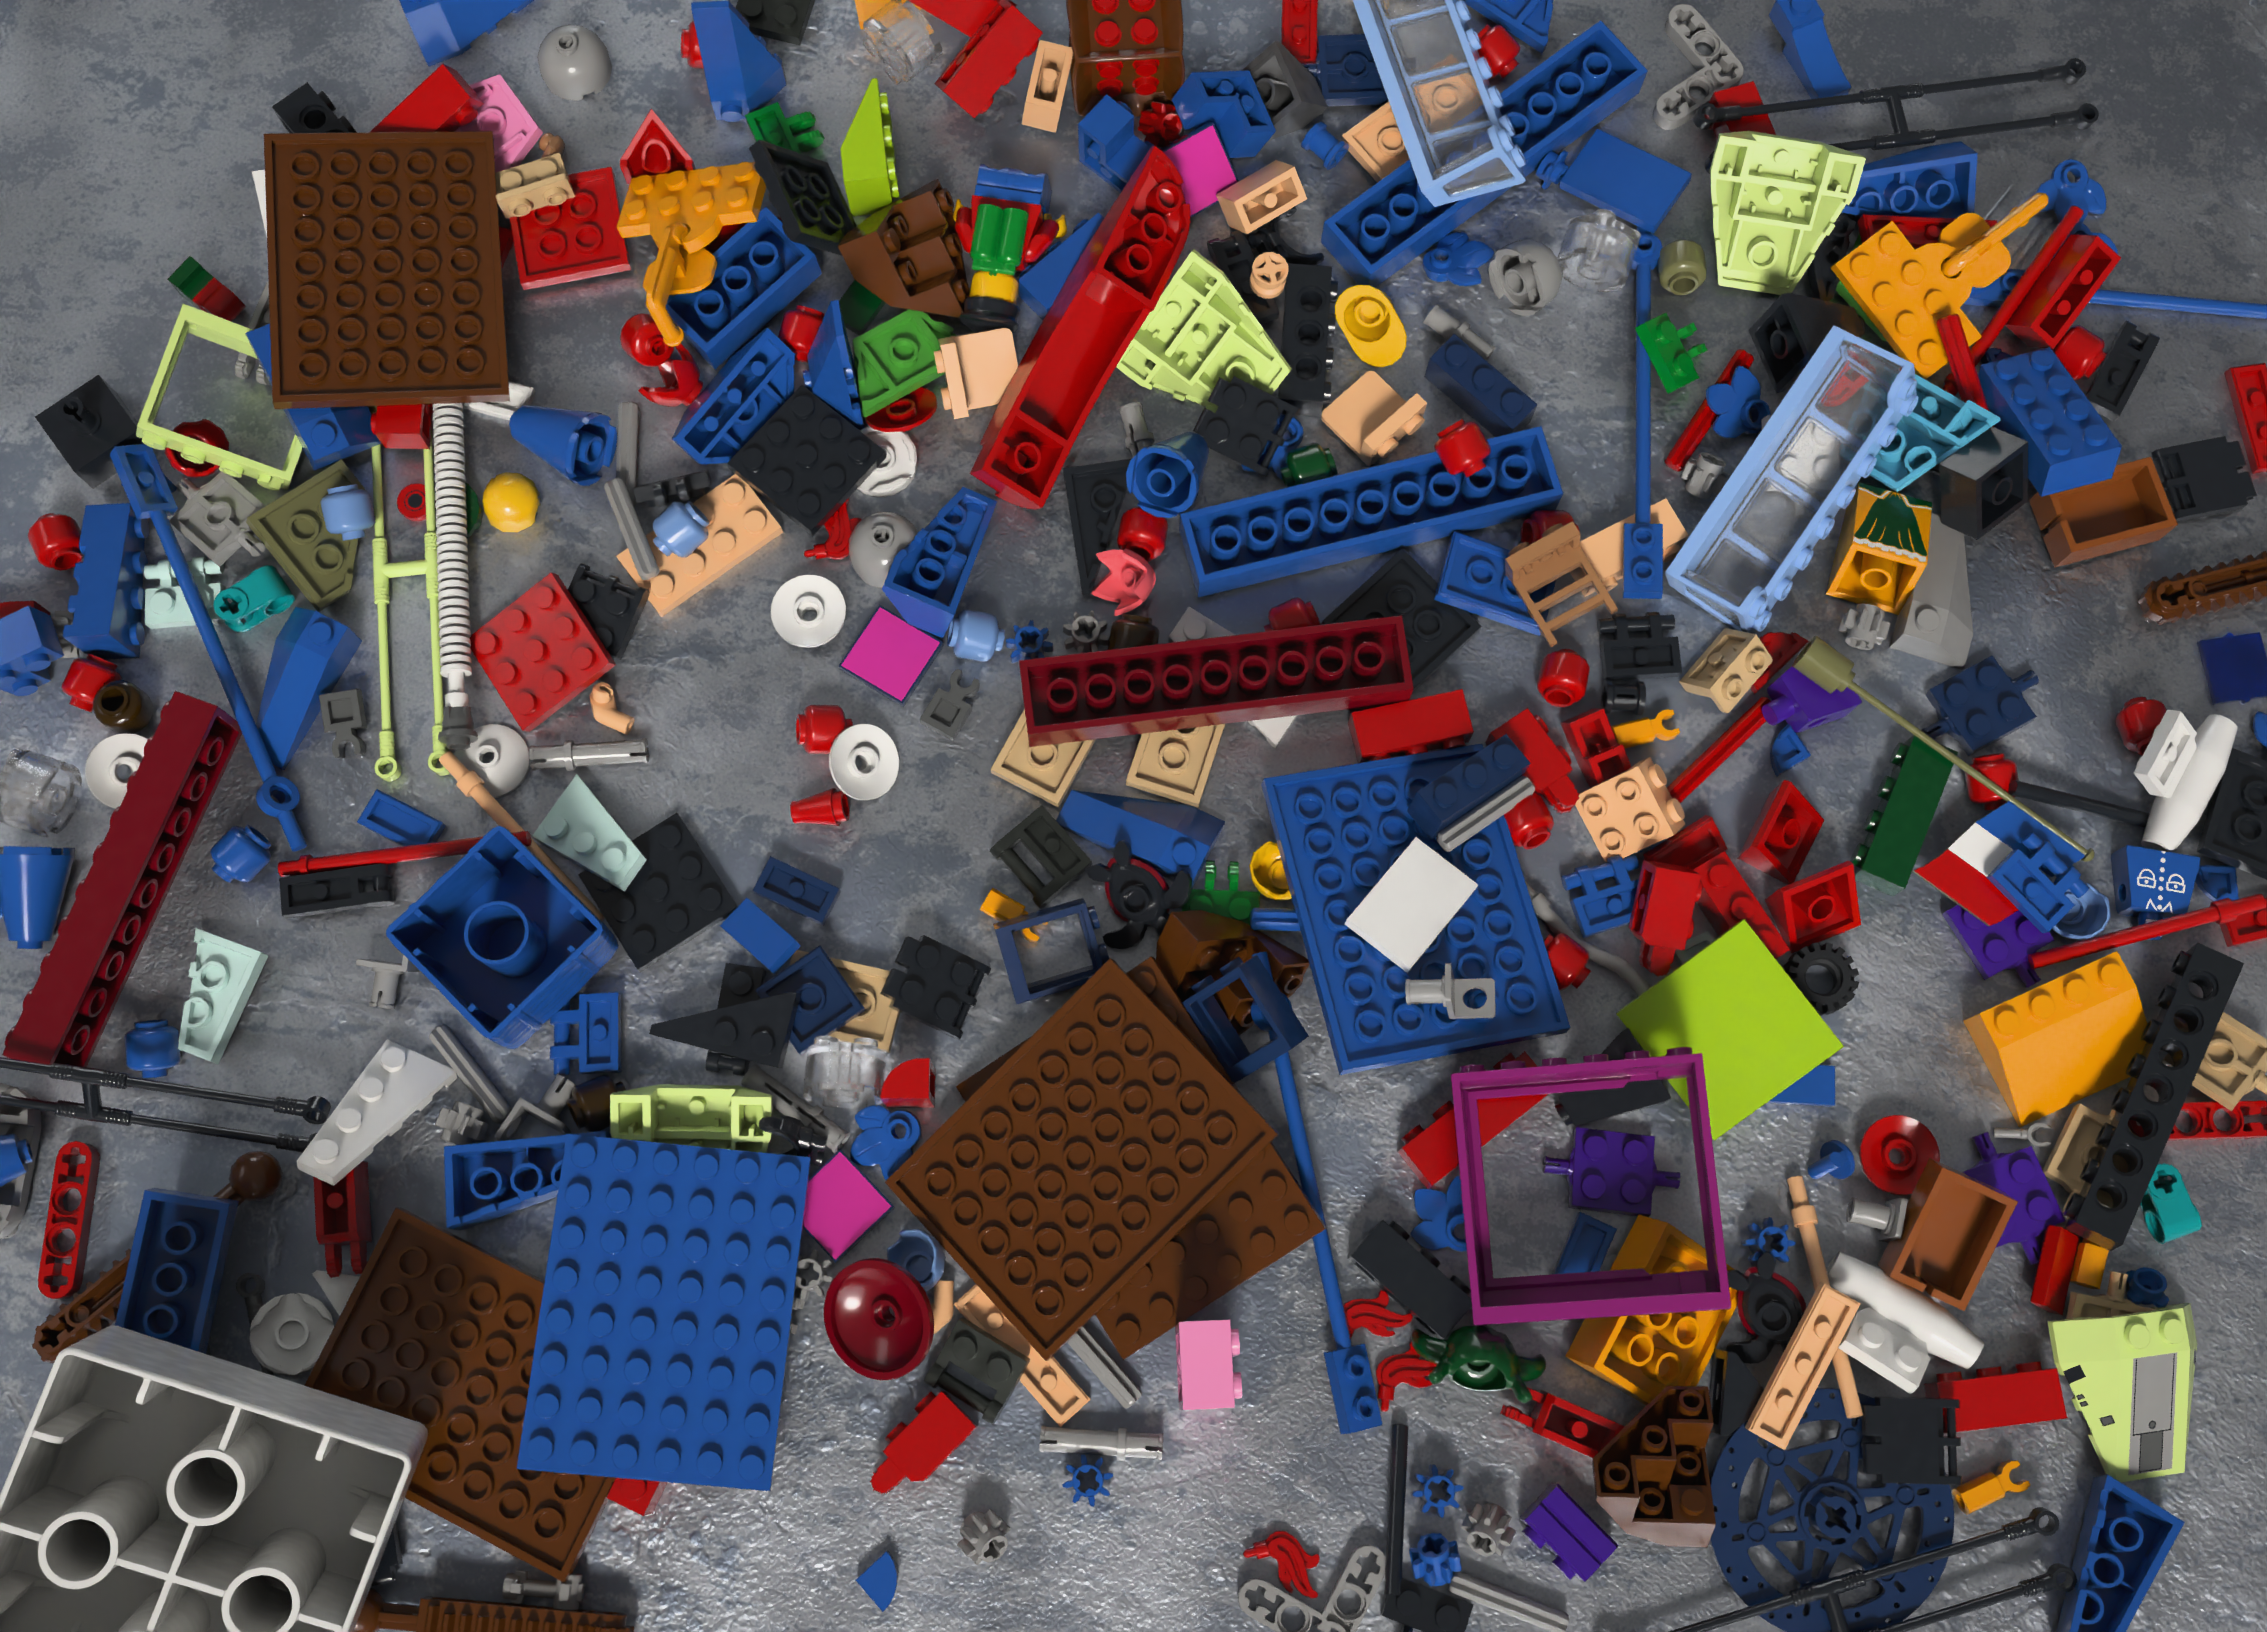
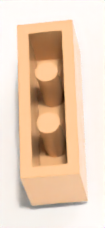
[1570,498,1689,597]

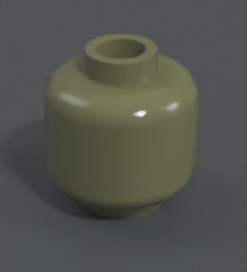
[1658,240,1707,295]

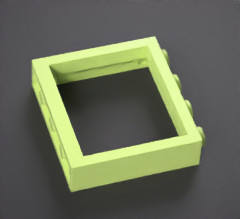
[136,304,303,491]

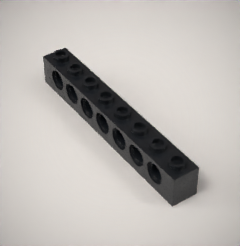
[2064,943,2244,1251]

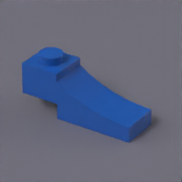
[1769,0,1852,108]

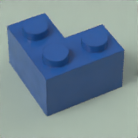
[1172,70,1276,158]
[1078,94,1154,193]
[0,606,64,696]

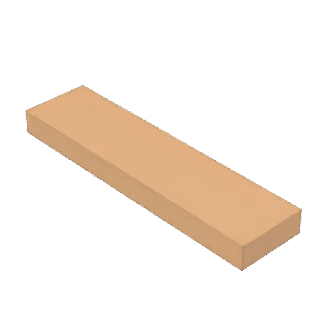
[1744,1282,1861,1450]
[953,1284,1091,1427]

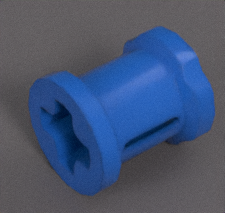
[1301,121,1349,170]

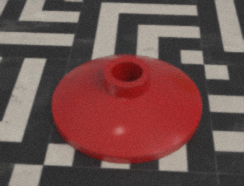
[865,387,937,432]
[1859,1115,1940,1195]

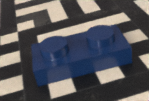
[753,856,841,926]

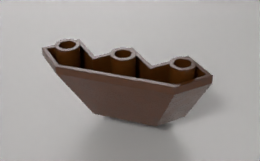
[838,179,970,317]
[1156,910,1309,1036]
[1592,1386,1716,1547]

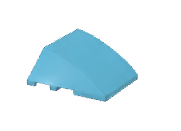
[1838,355,2001,492]

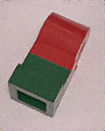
[167,256,246,322]

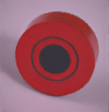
[397,483,436,522]

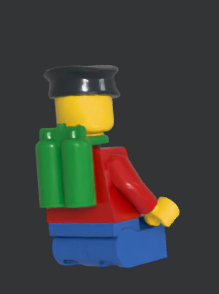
[953,164,1067,334]

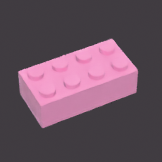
[1175,1320,1242,1410]

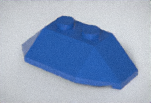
[672,328,795,464]

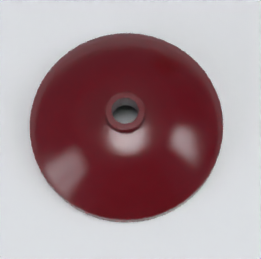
[824,1258,934,1380]

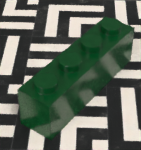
[1850,735,1958,896]

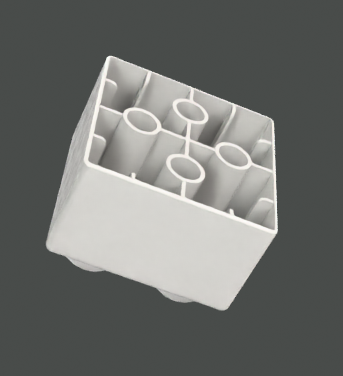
[0,1325,428,1632]

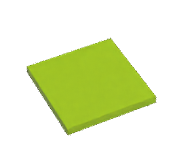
[1616,919,1844,1141]

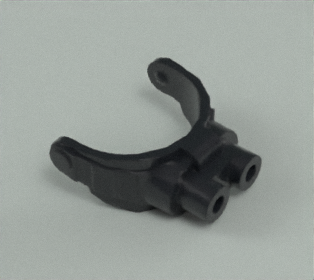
[1248,207,1324,265]
[759,1116,828,1167]

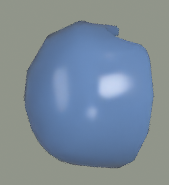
[2052,882,2111,939]
[887,1229,946,1292]

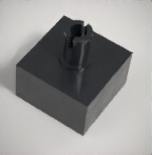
[35,375,144,489]
[1929,427,2028,540]

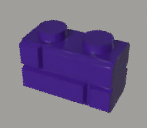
[1519,1483,1618,1582]

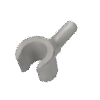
[1993,1123,2053,1147]

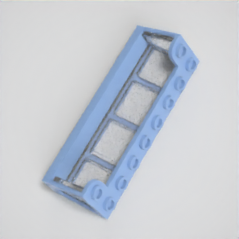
[1353,0,1527,207]
[1665,325,1919,634]

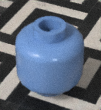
[320,484,375,541]
[652,501,710,557]
[947,610,1005,662]

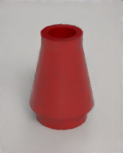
[790,788,850,826]

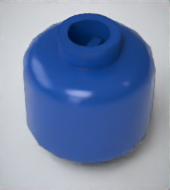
[210,825,272,883]
[124,1019,181,1078]

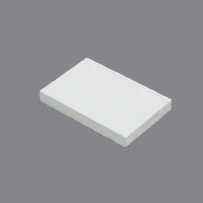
[1345,837,1478,973]

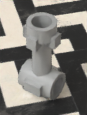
[502,1570,585,1610]

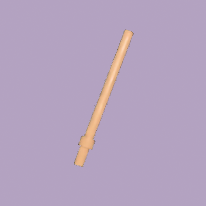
[439,751,605,922]
[1787,1176,1863,1418]

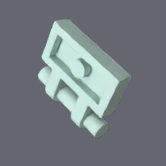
[144,556,226,629]

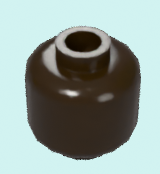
[1107,614,1160,650]
[93,680,153,734]
[567,1075,626,1132]

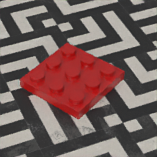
[510,167,631,290]
[470,572,616,732]

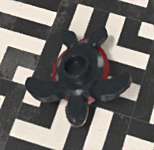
[1087,840,1192,949]
[1726,1251,1806,1364]

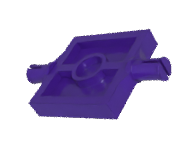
[1942,905,2055,988]
[1543,1127,1681,1217]
[1962,1132,2066,1265]

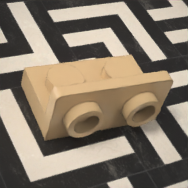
[496,153,575,219]
[1679,628,1773,713]

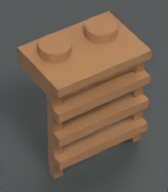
[1505,521,1618,647]

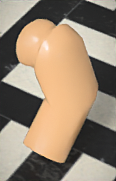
[590,682,635,735]
[931,1281,954,1334]

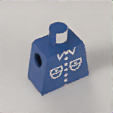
[2111,845,2200,940]

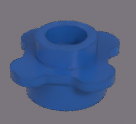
[1536,150,1569,190]
[2126,1267,2169,1308]

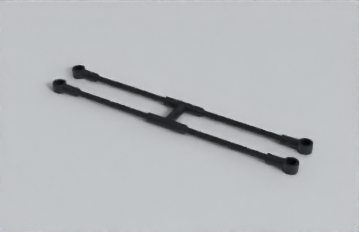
[1693,58,2099,174]
[0,1057,331,1153]
[1668,1507,2077,1632]

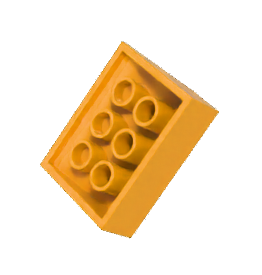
[1963,951,2147,1127]
[1565,1215,1738,1405]

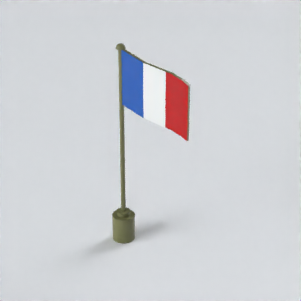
[1792,636,2095,926]

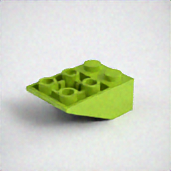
[840,78,900,217]

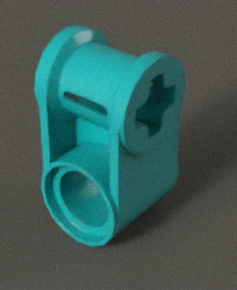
[213,565,295,633]
[2140,1163,2202,1244]

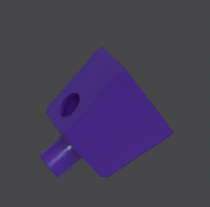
[1762,667,1862,733]

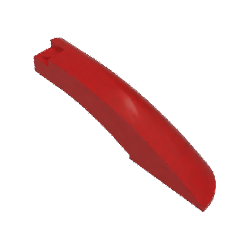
[970,145,1190,510]

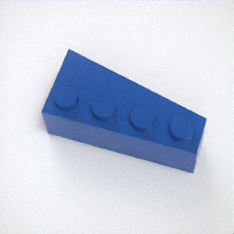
[62,503,150,660]
[444,1131,612,1231]
[2056,1474,2185,1632]

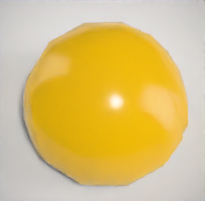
[482,472,541,532]
[1249,841,1292,900]

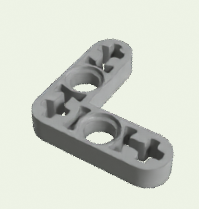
[1653,4,1744,130]
[1237,1544,1386,1632]

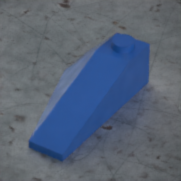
[399,0,534,67]
[691,0,786,122]
[1841,141,1978,219]
[803,300,865,431]
[245,324,381,471]
[882,487,997,638]
[249,607,362,771]
[1056,790,1225,889]

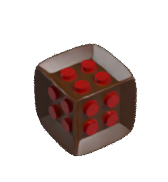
[1066,0,1185,117]

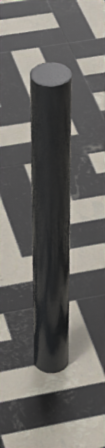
[2008,780,2150,827]
[1384,1424,1408,1596]

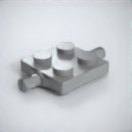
[169,471,265,567]

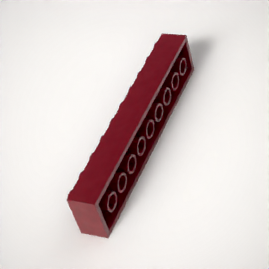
[1019,615,1414,747]
[2,691,242,1067]

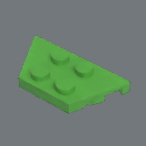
[852,309,957,418]

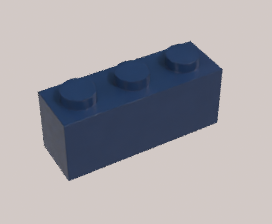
[1424,334,1538,437]
[1407,734,1530,840]

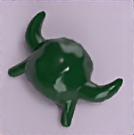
[1411,1325,1546,1403]

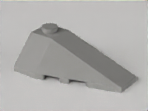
[1889,513,1973,670]

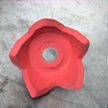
[1091,549,1156,616]

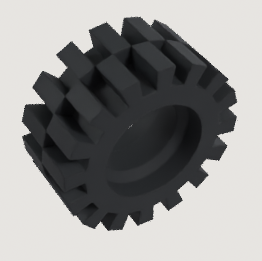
[1783,942,1859,1016]

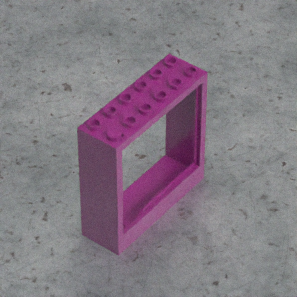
[1451,1047,1731,1325]

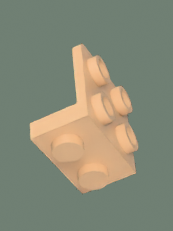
[933,327,1018,419]
[1321,371,1427,467]
[1575,757,1685,862]

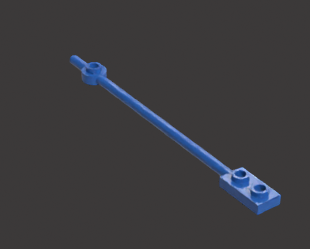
[1623,226,1663,599]
[1963,269,2267,319]
[110,444,307,852]
[1251,952,1383,1434]

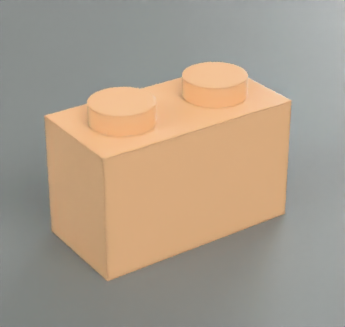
[1021,40,1073,133]
[1216,160,1307,234]

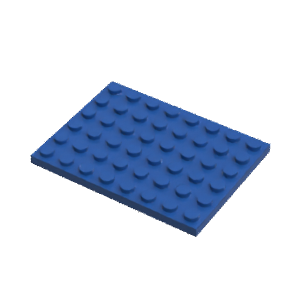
[1261,744,1571,1075]
[517,1134,811,1491]

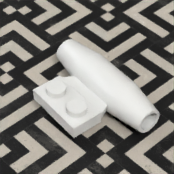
[2134,710,2238,853]
[1826,1251,1984,1394]

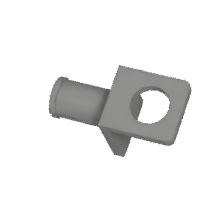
[356,954,419,1009]
[1405,963,1496,1019]
[494,1074,577,1141]
[1846,1197,1908,1243]

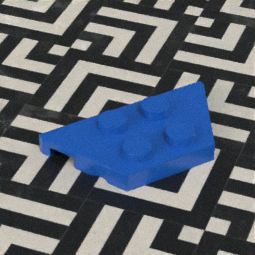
[1463,0,1553,53]

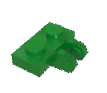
[745,102,825,153]
[1635,313,1707,394]
[1182,860,1260,925]

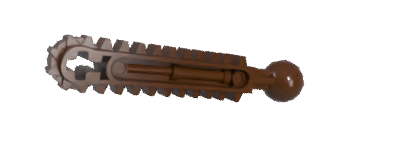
[2138,551,2267,625]
[32,1151,283,1364]
[353,1588,634,1632]

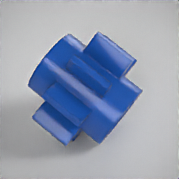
[1006,620,1053,663]
[1741,1217,1796,1263]
[1062,1454,1113,1507]
[1411,1464,1464,1518]
[1409,1533,1462,1587]

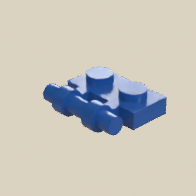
[1986,831,2090,933]
[1561,854,1639,938]
[550,992,622,1076]

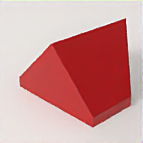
[620,108,696,184]

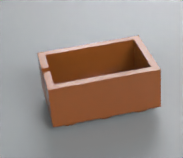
[2029,457,2178,568]
[1877,1158,2018,1311]

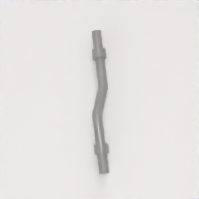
[1525,881,1651,996]

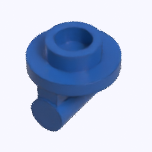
[1808,1140,1855,1179]

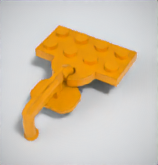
[616,162,766,347]
[1831,193,2049,380]

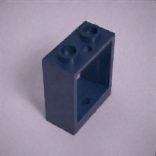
[993,898,1109,1004]
[1182,955,1309,1083]

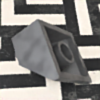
[1241,41,1328,141]

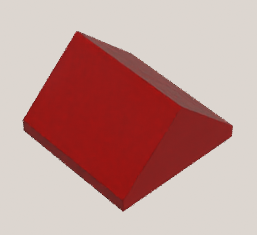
[1737,780,1824,884]
[1765,860,1861,953]

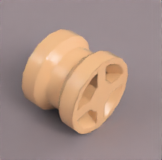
[1249,252,1289,299]

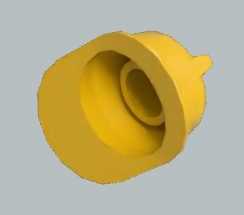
[1335,284,1407,367]

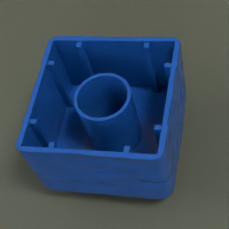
[386,826,618,1049]

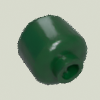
[1280,443,1338,488]

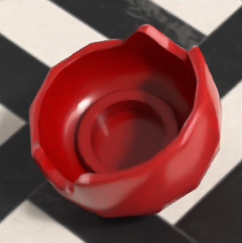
[165,419,229,478]

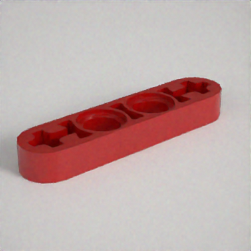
[2128,1100,2267,1141]
[38,1141,100,1300]

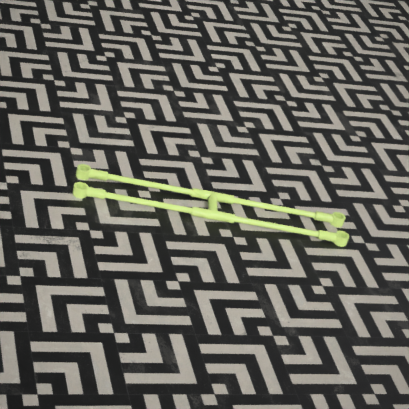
[367,406,450,782]

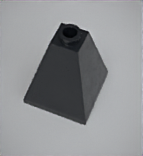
[1748,292,1865,394]
[1554,1028,1671,1126]

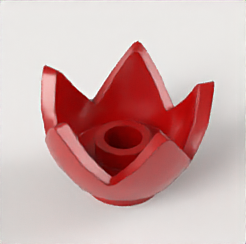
[638,343,703,407]

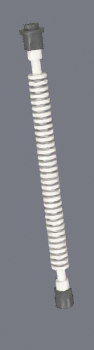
[432,403,478,750]

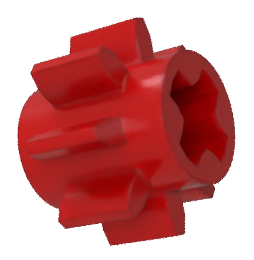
[1138,101,1182,148]

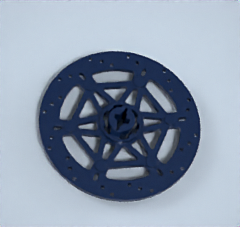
[1710,1388,1954,1632]

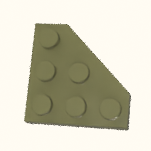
[246,459,365,612]

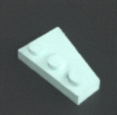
[532,774,647,891]
[178,928,269,1064]

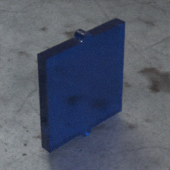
[2197,632,2267,705]

